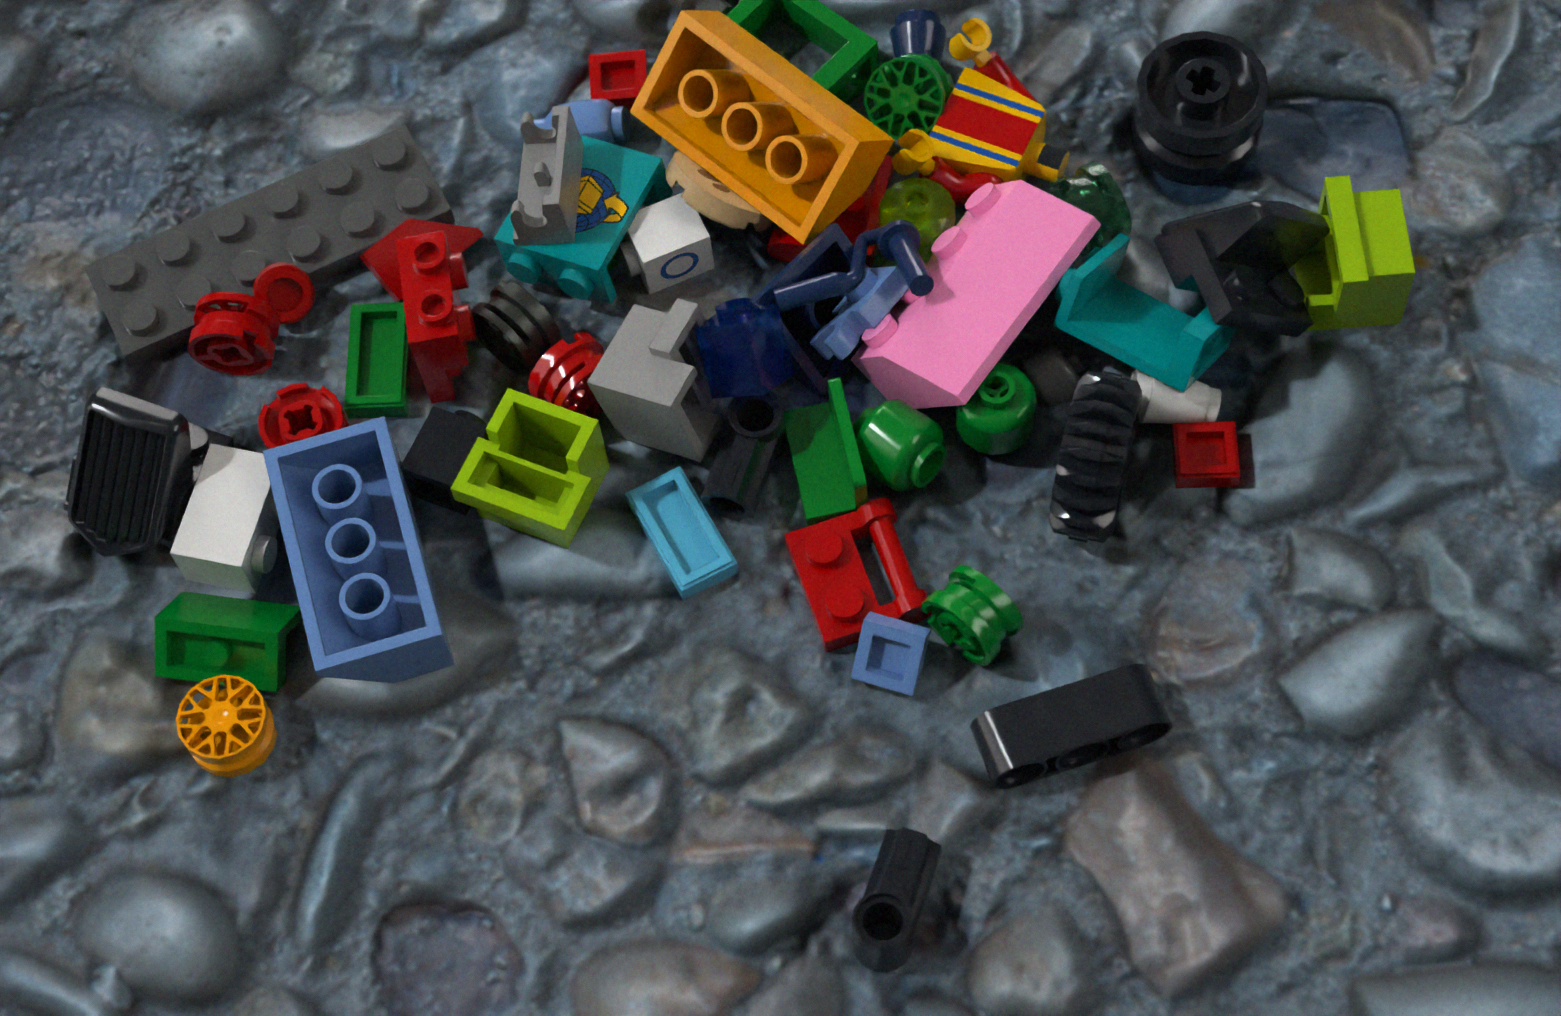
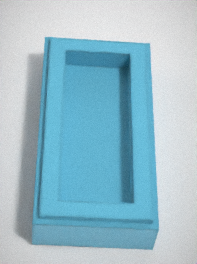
[625,466,739,600]

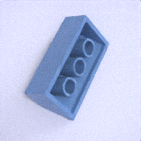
[263,416,455,683]

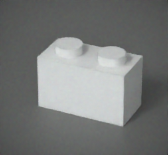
[170,444,280,594]

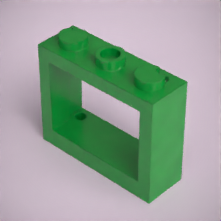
[726,0,879,106]

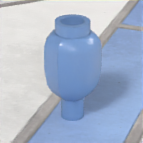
[534,99,631,145]

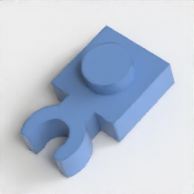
[810,266,909,360]

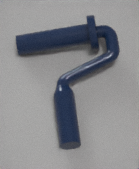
[773,220,934,313]

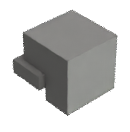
[587,298,734,462]

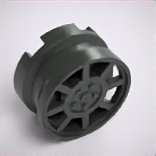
[471,280,562,375]

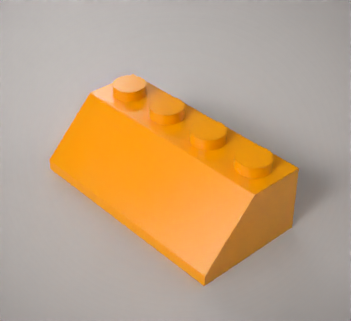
[630,10,895,245]

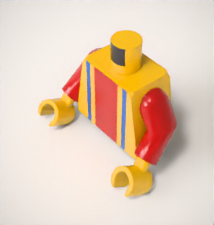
[892,18,1070,207]

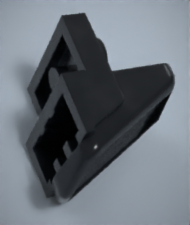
[1153,200,1330,338]
[63,387,234,557]

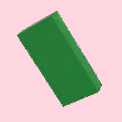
[344,302,412,419]

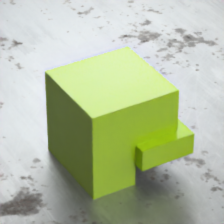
[1292,175,1416,331]
[450,388,610,549]

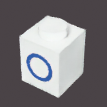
[618,192,715,295]

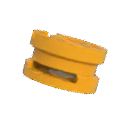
[176,675,277,777]

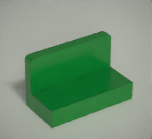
[783,377,868,527]
[155,592,301,692]

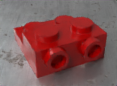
[396,230,476,404]

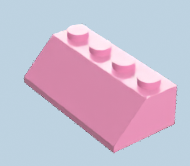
[851,179,1101,409]

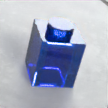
[694,298,794,399]

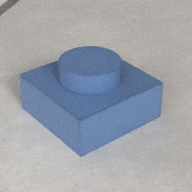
[851,611,931,696]

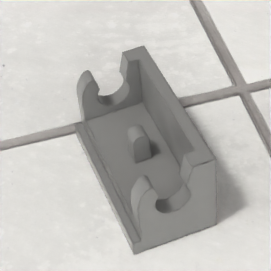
[510,105,584,246]

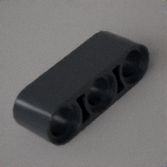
[970,664,1173,789]

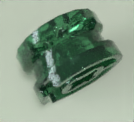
[1047,161,1132,258]

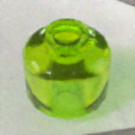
[878,178,956,264]

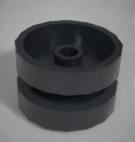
[1132,31,1269,186]

